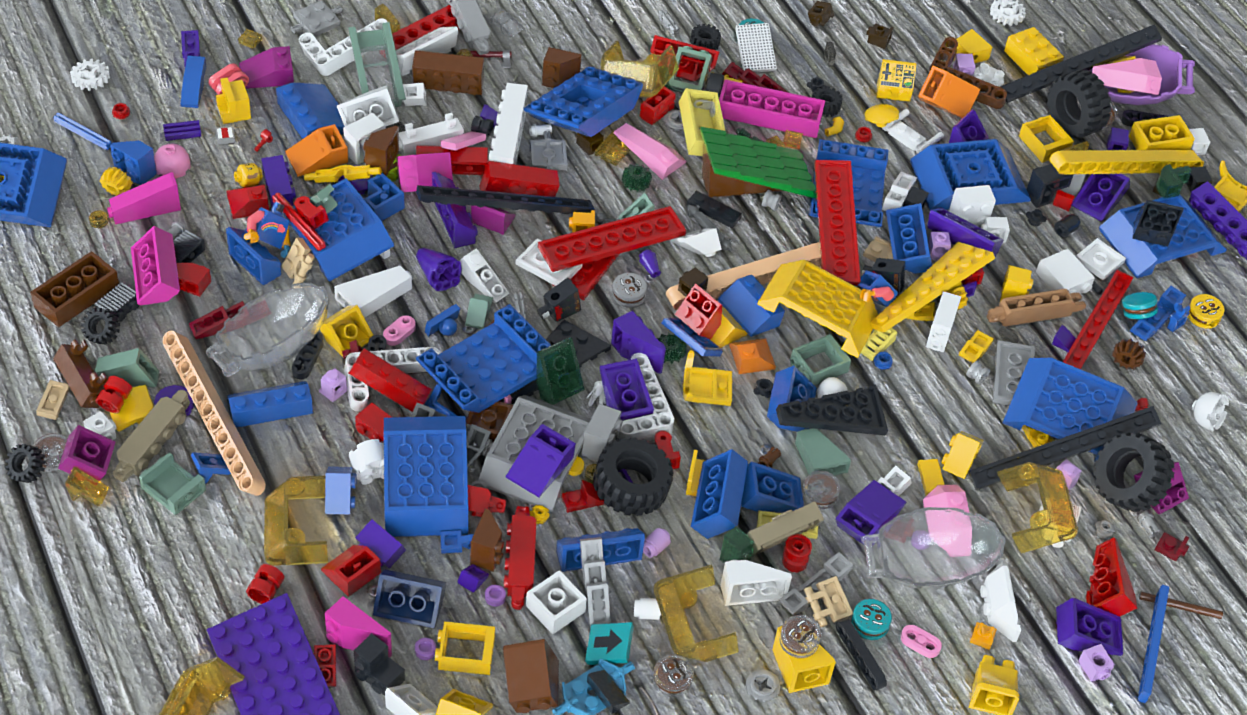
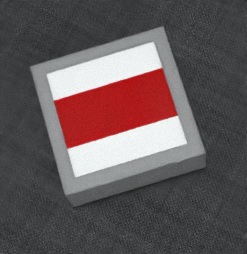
[215,126,235,145]

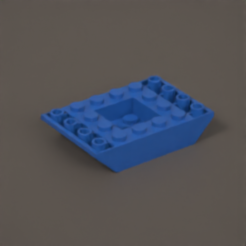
[524,67,643,137]
[910,139,1031,211]
[0,143,67,228]

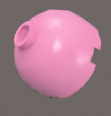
[154,144,191,179]

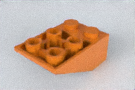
[918,66,981,118]
[285,124,348,177]

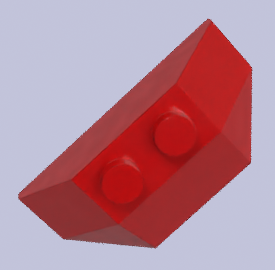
[650,35,720,82]

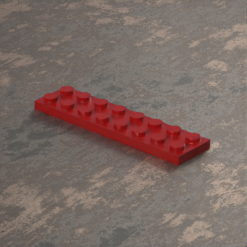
[815,160,861,286]
[538,206,686,272]

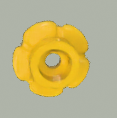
[530,505,550,524]

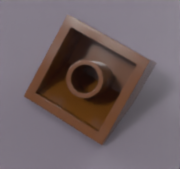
[542,47,582,88]
[363,126,399,176]
[470,509,504,572]

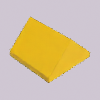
[710,306,748,348]

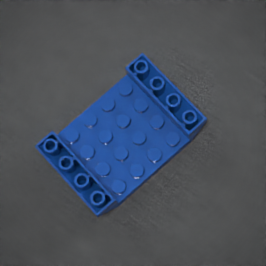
[809,139,889,227]
[281,178,394,282]
[1099,193,1227,278]
[416,304,558,413]
[1002,357,1138,462]
[384,416,468,537]

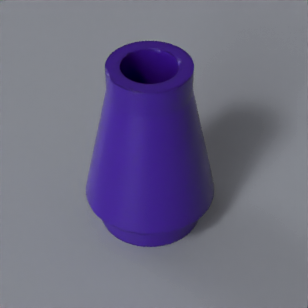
[639,250,661,278]

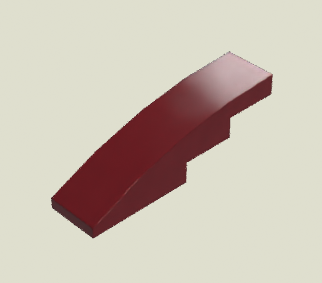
[722,62,789,93]
[189,296,271,339]

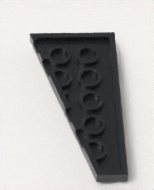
[503,320,611,405]
[776,385,888,436]

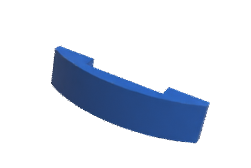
[1130,286,1186,341]

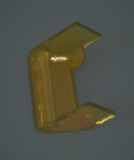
[600,41,679,97]
[997,462,1078,553]
[264,476,328,566]
[653,565,739,662]
[159,657,245,715]

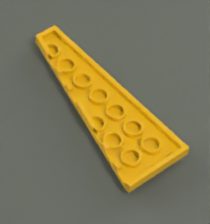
[870,242,995,333]

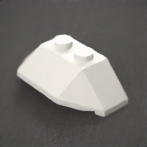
[980,560,1021,642]

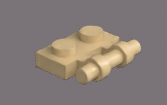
[281,238,315,287]
[803,576,853,628]

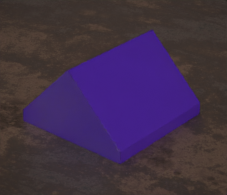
[949,109,989,143]

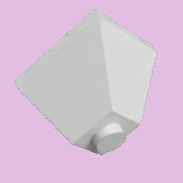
[670,228,722,257]

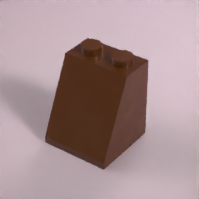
[503,639,559,713]

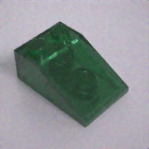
[536,337,585,405]

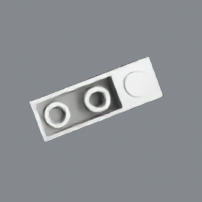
[460,248,510,303]

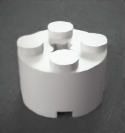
[349,439,384,485]

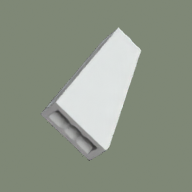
[334,266,412,318]

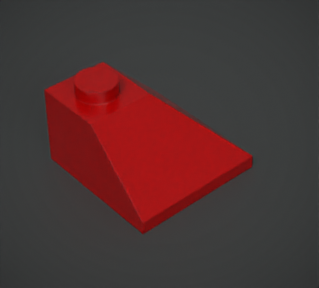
[226,185,269,219]

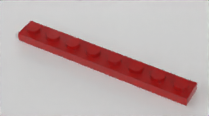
[1063,270,1134,369]

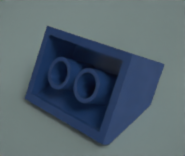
[372,569,447,629]

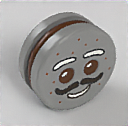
[612,273,647,308]

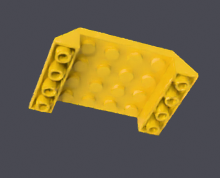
[757,259,878,358]

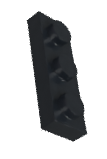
[687,190,742,229]

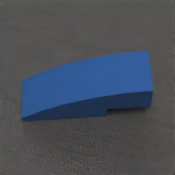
[180,56,206,108]

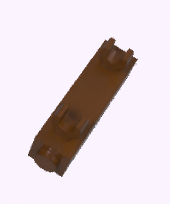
[53,339,107,408]

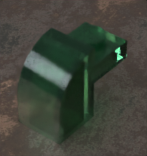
[1156,164,1192,199]

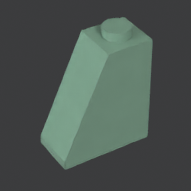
[95,348,160,387]
[795,428,851,477]

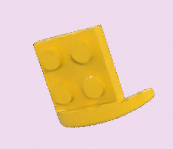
[1214,160,1247,212]
[683,350,732,406]

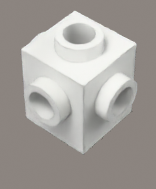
[83,411,117,440]

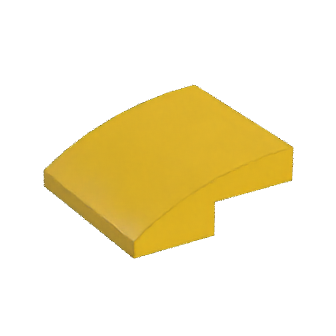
[110,385,154,432]

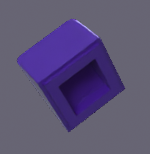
[480,104,500,127]
[963,281,977,297]
[1052,325,1076,352]
[458,564,489,593]

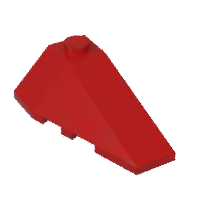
[1086,537,1137,617]

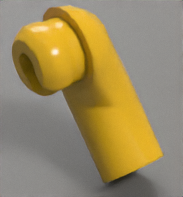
[825,117,844,137]

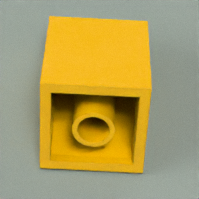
[772,624,836,693]

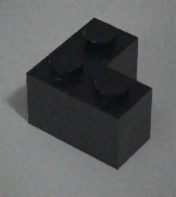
[1026,163,1074,208]
[354,633,405,696]

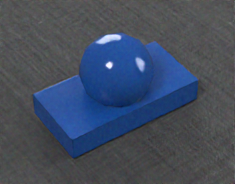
[424,304,460,337]

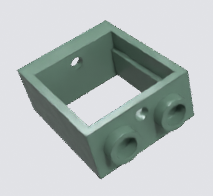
[668,46,712,93]
[790,334,851,386]

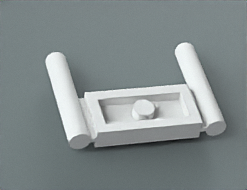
[882,109,944,153]

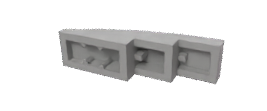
[580,537,611,628]

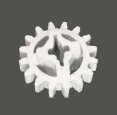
[990,0,1026,26]
[70,59,110,91]

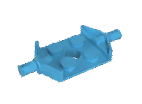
[552,659,635,715]

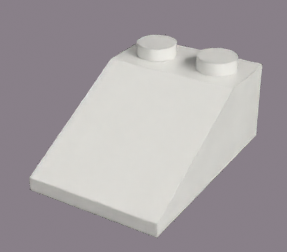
[337,85,399,127]
[720,560,792,606]

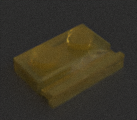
[595,131,630,166]

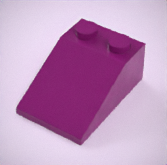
[239,46,294,89]

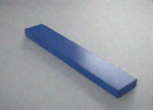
[1138,584,1169,703]

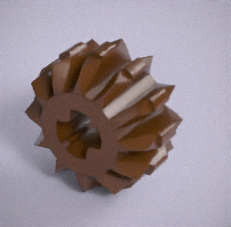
[1112,338,1146,370]

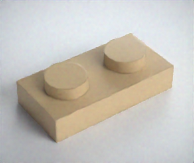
[36,380,70,420]

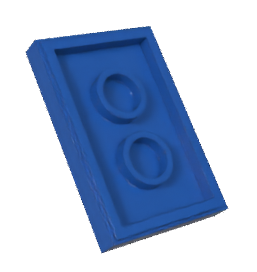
[661,318,723,356]

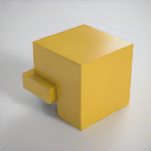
[216,77,251,124]

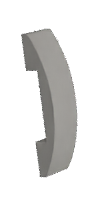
[779,552,854,616]

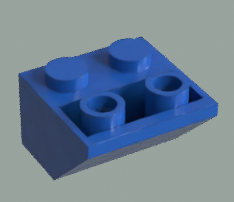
[110,140,157,185]

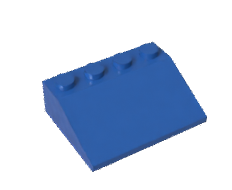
[276,83,345,139]

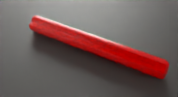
[272,193,326,251]

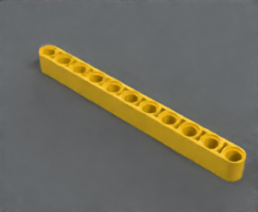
[1050,150,1204,174]

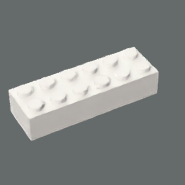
[489,83,528,165]

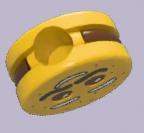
[1188,294,1225,329]

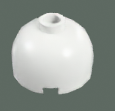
[1192,392,1229,431]

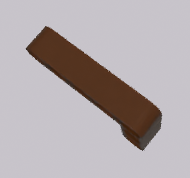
[929,37,1007,109]

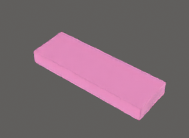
[441,131,486,150]

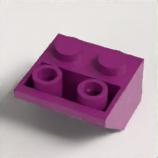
[1134,462,1189,514]

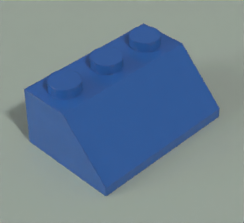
[226,227,281,286]
[718,274,785,337]
[767,366,817,432]

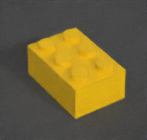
[1004,27,1064,75]
[1129,115,1195,150]

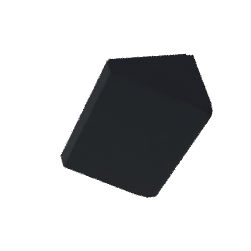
[587,670,630,714]

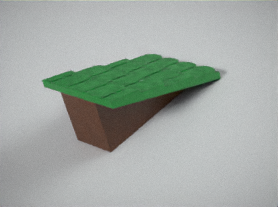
[700,127,817,199]

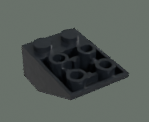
[1132,200,1184,247]

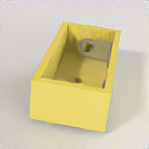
[679,88,725,156]

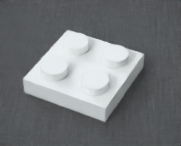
[1076,238,1126,280]

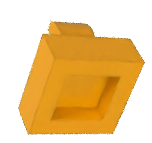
[970,622,997,650]

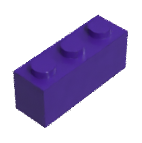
[261,155,296,208]

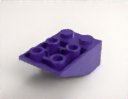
[611,311,666,374]
[506,424,576,498]
[835,480,907,549]

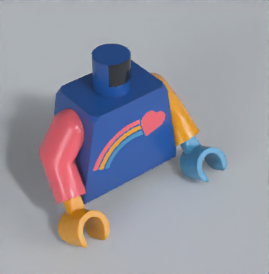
[244,201,291,258]
[855,270,898,307]

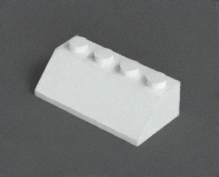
[396,27,458,76]

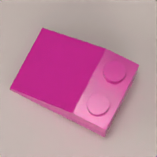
[396,152,453,193]
[325,596,392,658]

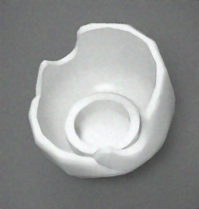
[816,377,848,398]

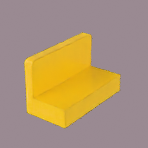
[686,450,705,496]

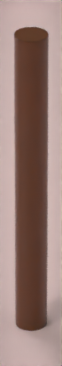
[1139,591,1223,619]

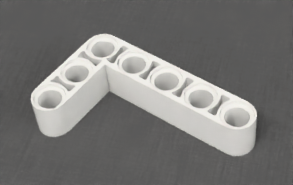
[299,19,387,76]
[344,347,440,412]
[618,353,674,442]

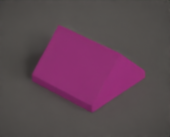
[471,205,516,235]

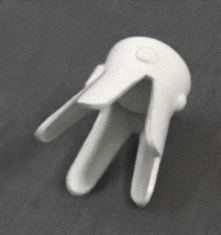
[586,381,606,407]

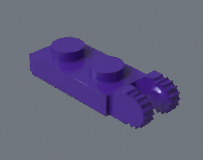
[181,30,200,67]

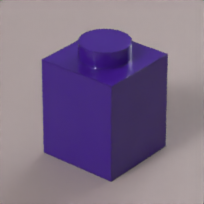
[1107,127,1129,150]

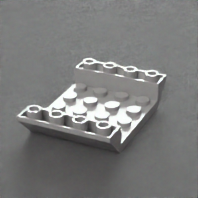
[478,395,591,512]

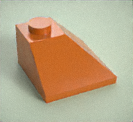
[729,338,776,374]

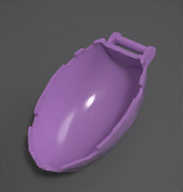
[1088,44,1195,105]

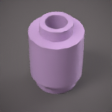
[643,528,671,558]

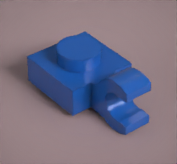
[1167,300,1190,332]
[441,530,474,554]

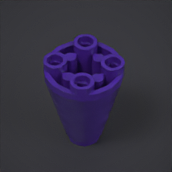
[416,248,462,291]

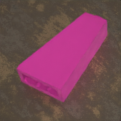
[107,172,181,225]

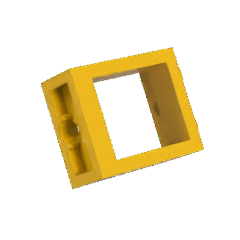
[1019,115,1074,163]
[435,621,495,675]

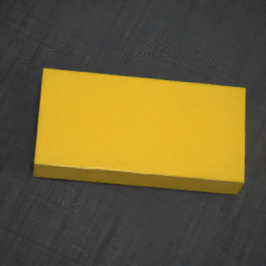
[917,459,945,496]

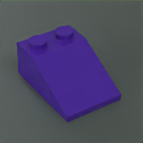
[1072,174,1130,222]
[599,359,654,421]
[1056,598,1123,656]

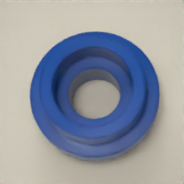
[874,352,893,370]

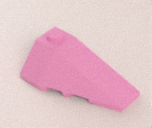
[1092,58,1162,95]
[614,123,686,180]

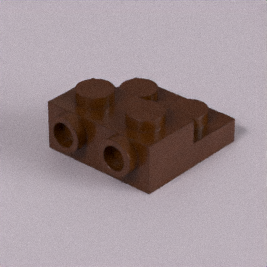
[466,401,514,443]

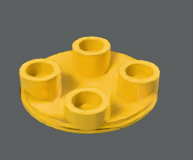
[865,104,899,128]

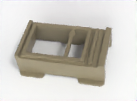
[741,501,824,557]

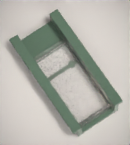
[348,22,406,107]

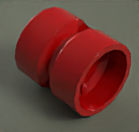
[95,376,132,414]
[782,534,812,572]
[246,564,285,604]

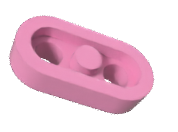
[383,316,416,346]
[900,625,942,658]

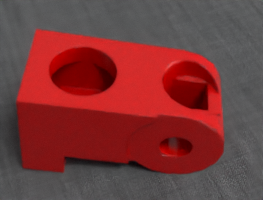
[294,196,329,230]
[654,431,681,469]

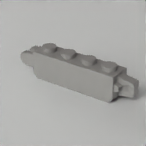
[446,0,490,55]

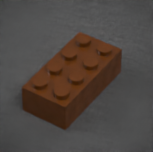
[412,50,484,95]
[30,251,119,328]

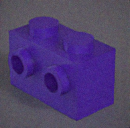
[355,519,406,569]

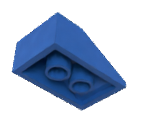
[741,461,804,512]

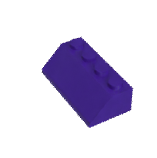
[432,172,478,248]
[927,207,1004,257]

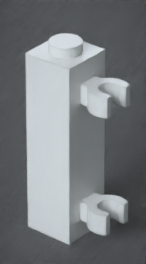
[399,113,464,156]

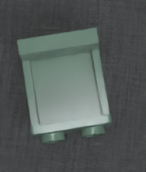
[139,452,206,515]

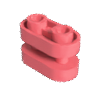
[208,63,249,95]

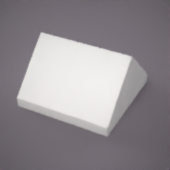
[385,684,438,715]

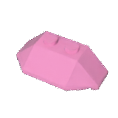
[923,485,972,557]

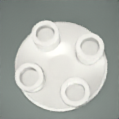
[972,63,1005,87]

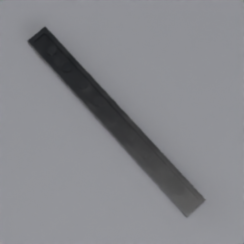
[1000,24,1162,103]
[416,185,595,215]
[968,406,1162,491]

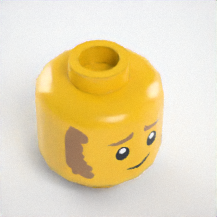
[234,163,263,188]

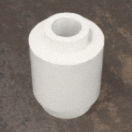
[634,598,664,620]

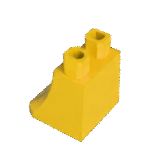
[968,655,1019,715]

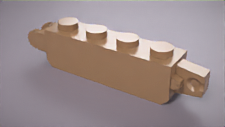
[987,289,1086,327]

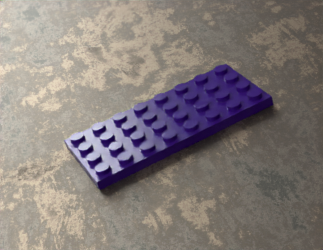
[207,593,340,715]

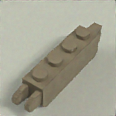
[113,389,190,482]

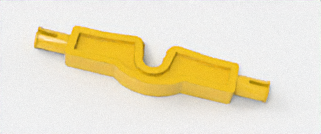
[304,165,382,183]

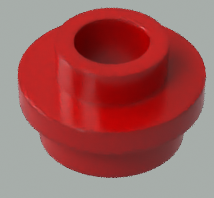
[112,103,130,119]
[855,127,872,143]

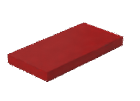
[552,254,619,300]

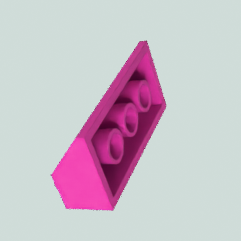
[131,226,180,306]

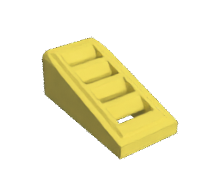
[861,328,897,361]

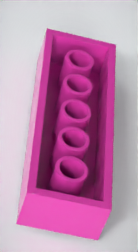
[719,80,825,138]

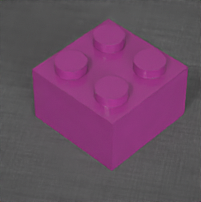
[58,425,116,485]

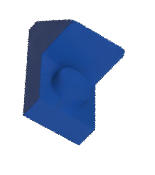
[191,452,231,484]

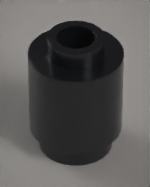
[1054,214,1081,238]

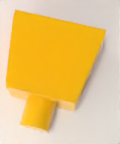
[953,29,992,63]

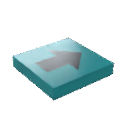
[585,622,634,665]

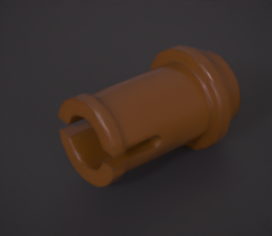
[758,447,781,468]

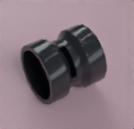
[471,115,494,137]

